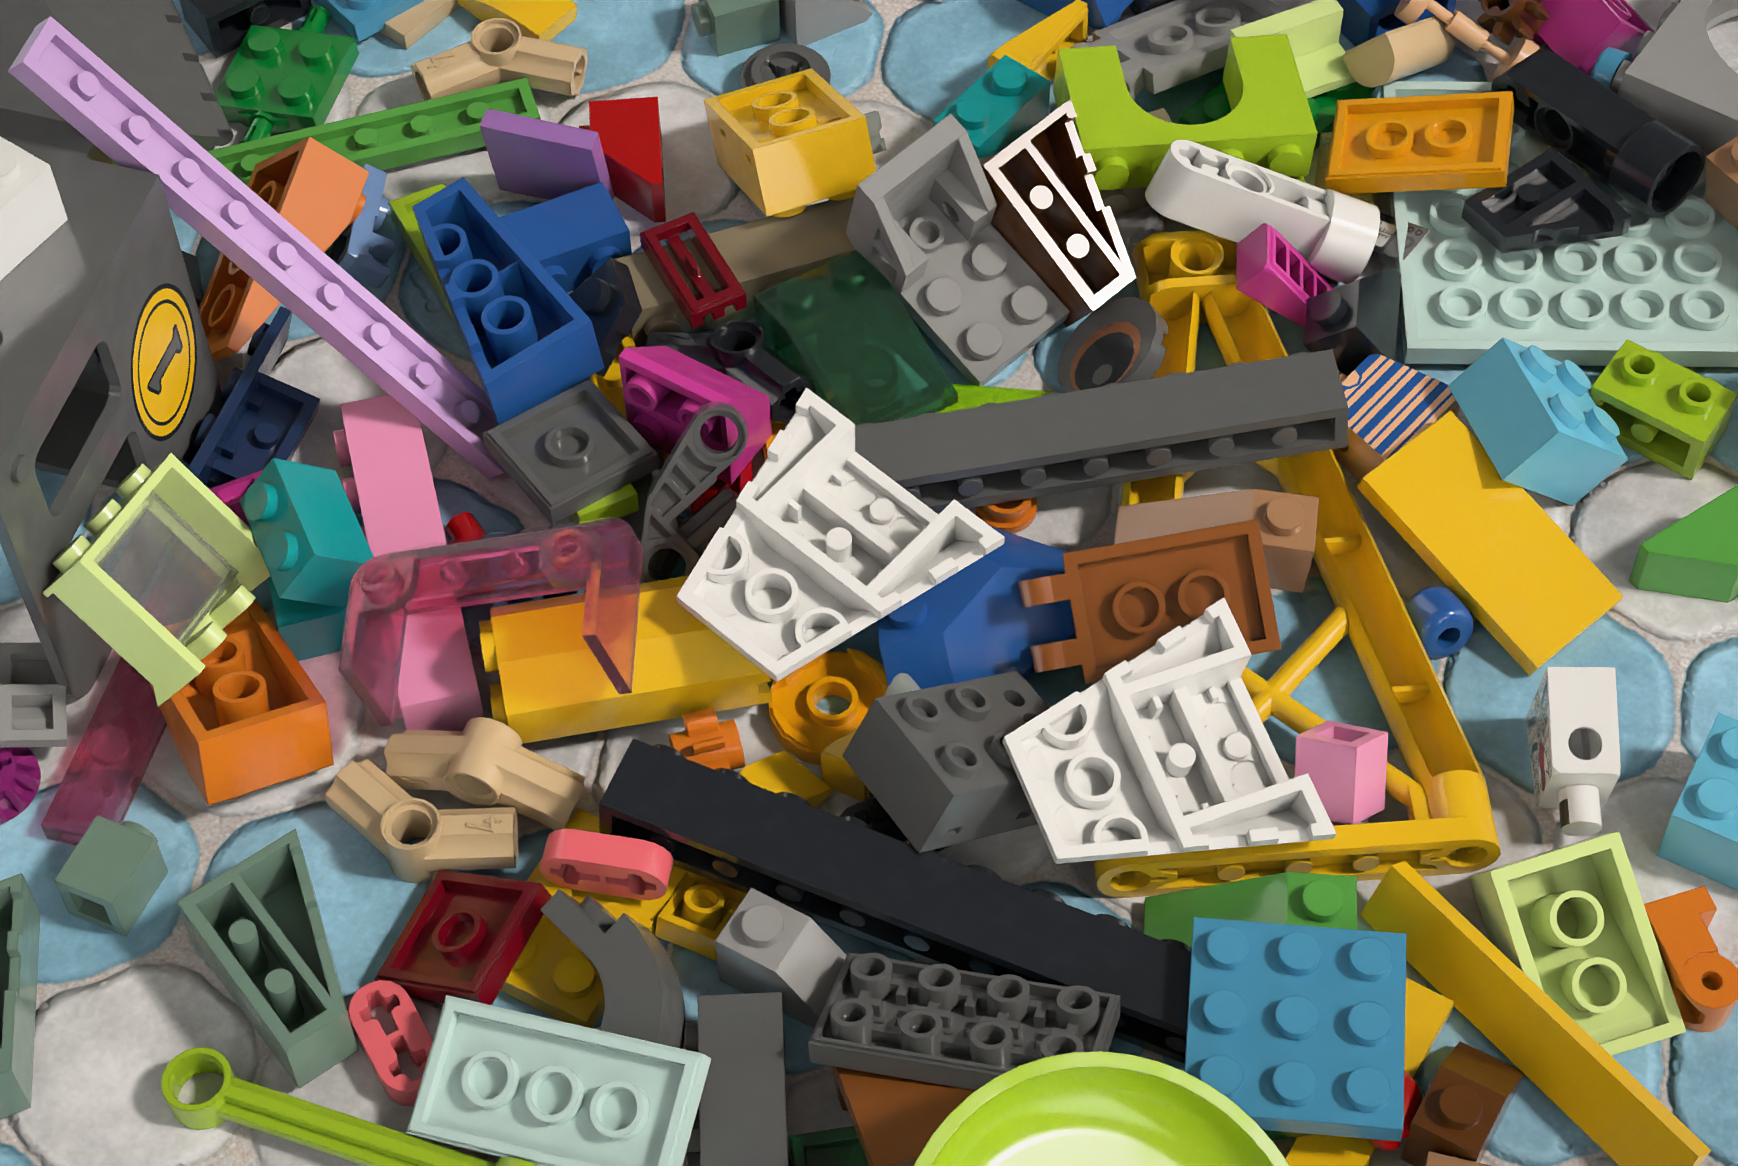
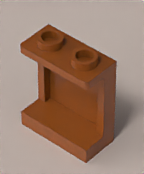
[832,1066,976,1166]

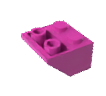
[618,346,772,485]

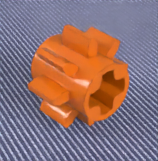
[669,708,745,770]

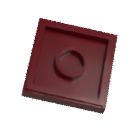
[374,870,552,1005]

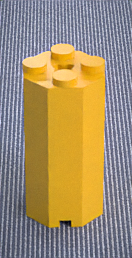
[479,576,772,744]

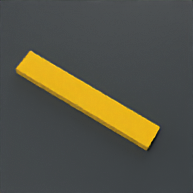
[1359,861,1711,1166]

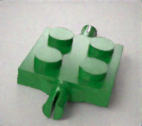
[215,5,359,144]

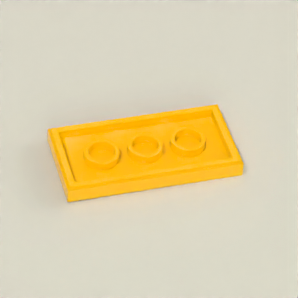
[1357,410,1624,676]

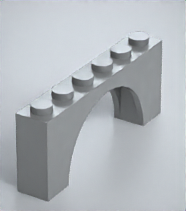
[1611,0,1738,159]

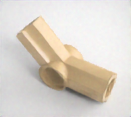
[411,18,588,101]
[384,717,586,830]
[325,759,519,884]

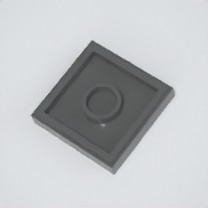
[483,379,659,525]

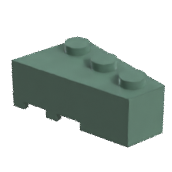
[177,828,358,1089]
[0,873,41,1119]

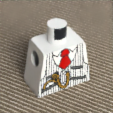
[1526,667,1621,836]

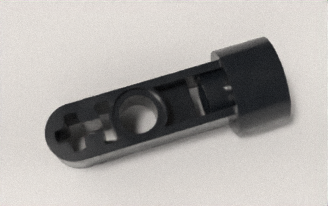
[1491,49,1705,218]

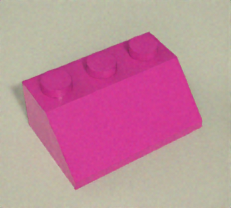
[1532,0,1656,76]

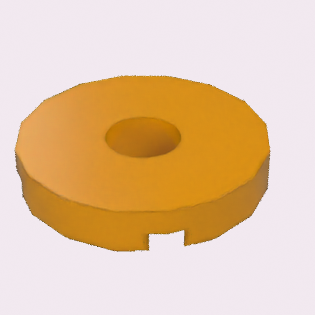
[768,648,888,766]

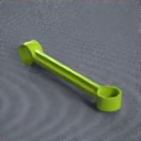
[161,1047,537,1166]

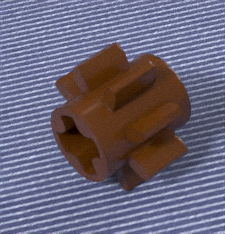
[1477,0,1550,46]

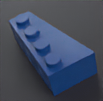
[412,177,604,425]

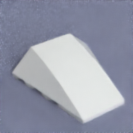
[676,388,1005,682]
[1002,598,1337,864]

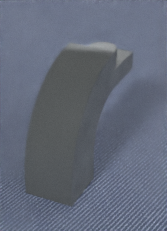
[541,890,686,1049]

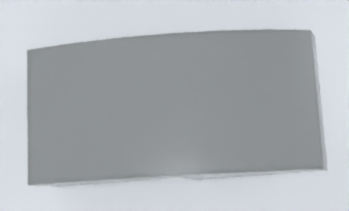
[0,642,67,748]

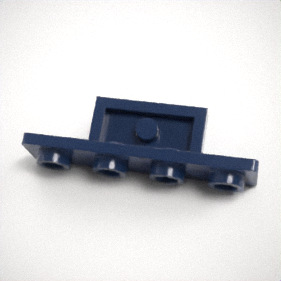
[181,306,320,486]

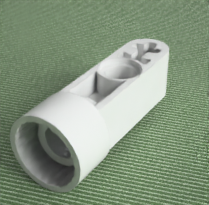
[1145,140,1380,284]

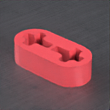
[539,829,674,900]
[348,980,433,1106]

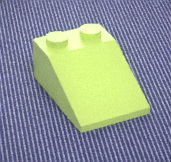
[1468,831,1686,1056]

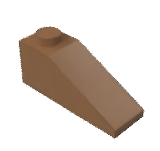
[1114,489,1319,593]

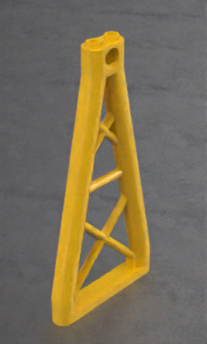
[1093,230,1501,898]

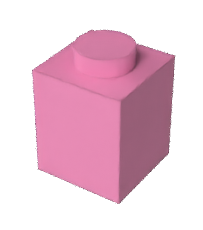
[1294,720,1388,826]

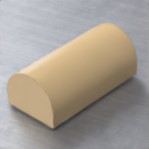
[1342,16,1455,88]

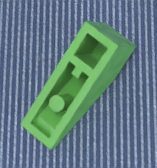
[1143,872,1357,947]

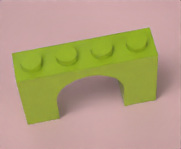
[1053,34,1318,190]

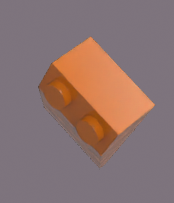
[149,600,334,806]

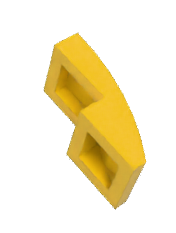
[457,0,577,41]

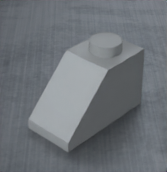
[715,888,847,1029]

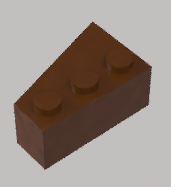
[981,99,1136,328]

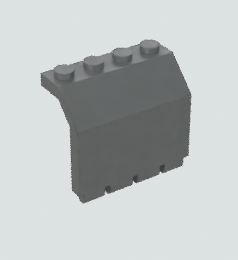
[0,0,234,151]

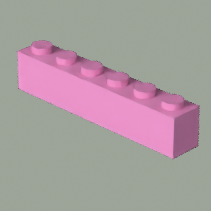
[333,394,484,731]

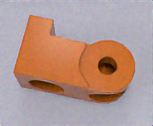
[1644,885,1738,1032]

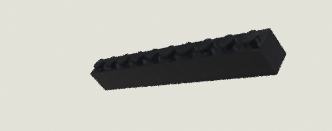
[599,739,1191,1064]

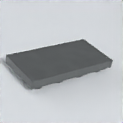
[808,953,1121,1090]

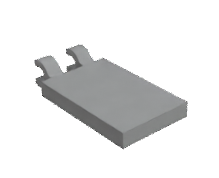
[1070,0,1285,100]

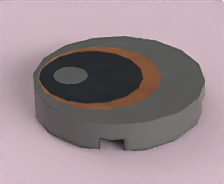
[1058,296,1169,392]

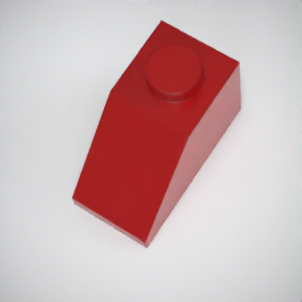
[579,97,666,223]

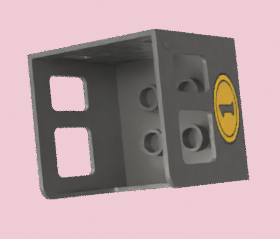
[0,108,225,698]

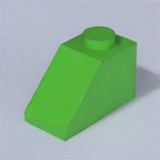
[1629,485,1738,603]

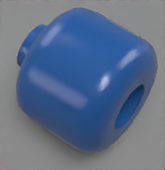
[1404,586,1473,659]

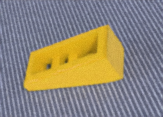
[988,0,1088,83]

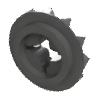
[740,43,831,89]

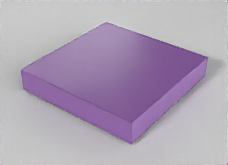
[480,109,615,200]

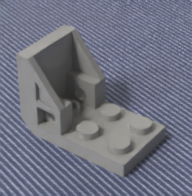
[846,114,1070,391]

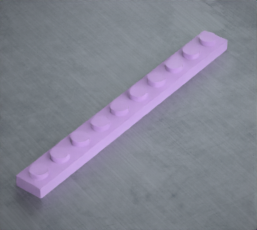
[8,16,505,479]

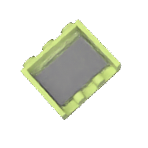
[43,453,270,707]

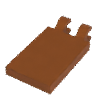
[1019,519,1281,684]

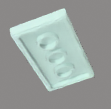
[406,995,711,1166]

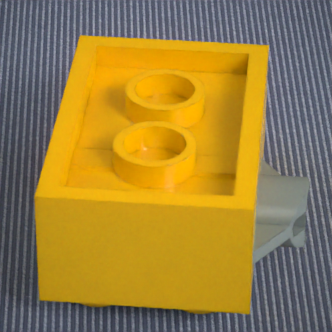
[704,68,886,218]

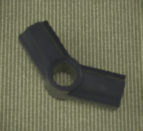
[646,319,816,426]

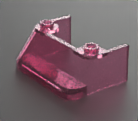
[338,517,643,727]

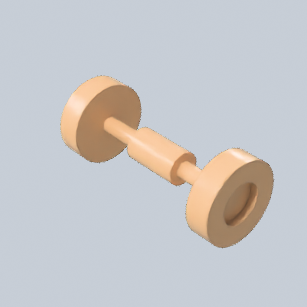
[1394,0,1540,82]

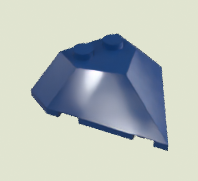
[877,513,1076,689]

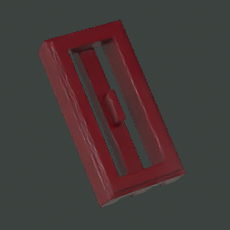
[640,212,747,329]

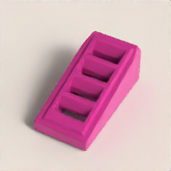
[1236,223,1334,328]

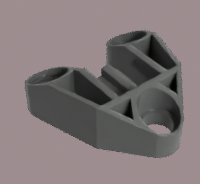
[638,401,748,583]

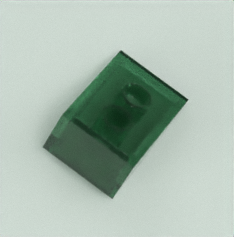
[753,250,958,426]

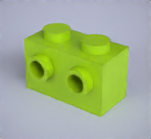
[1590,339,1738,480]

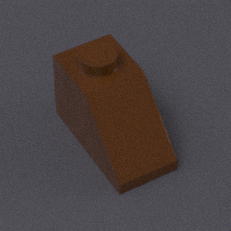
[1401,1041,1524,1166]

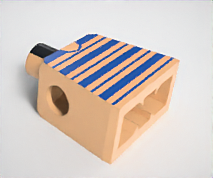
[1332,354,1460,481]

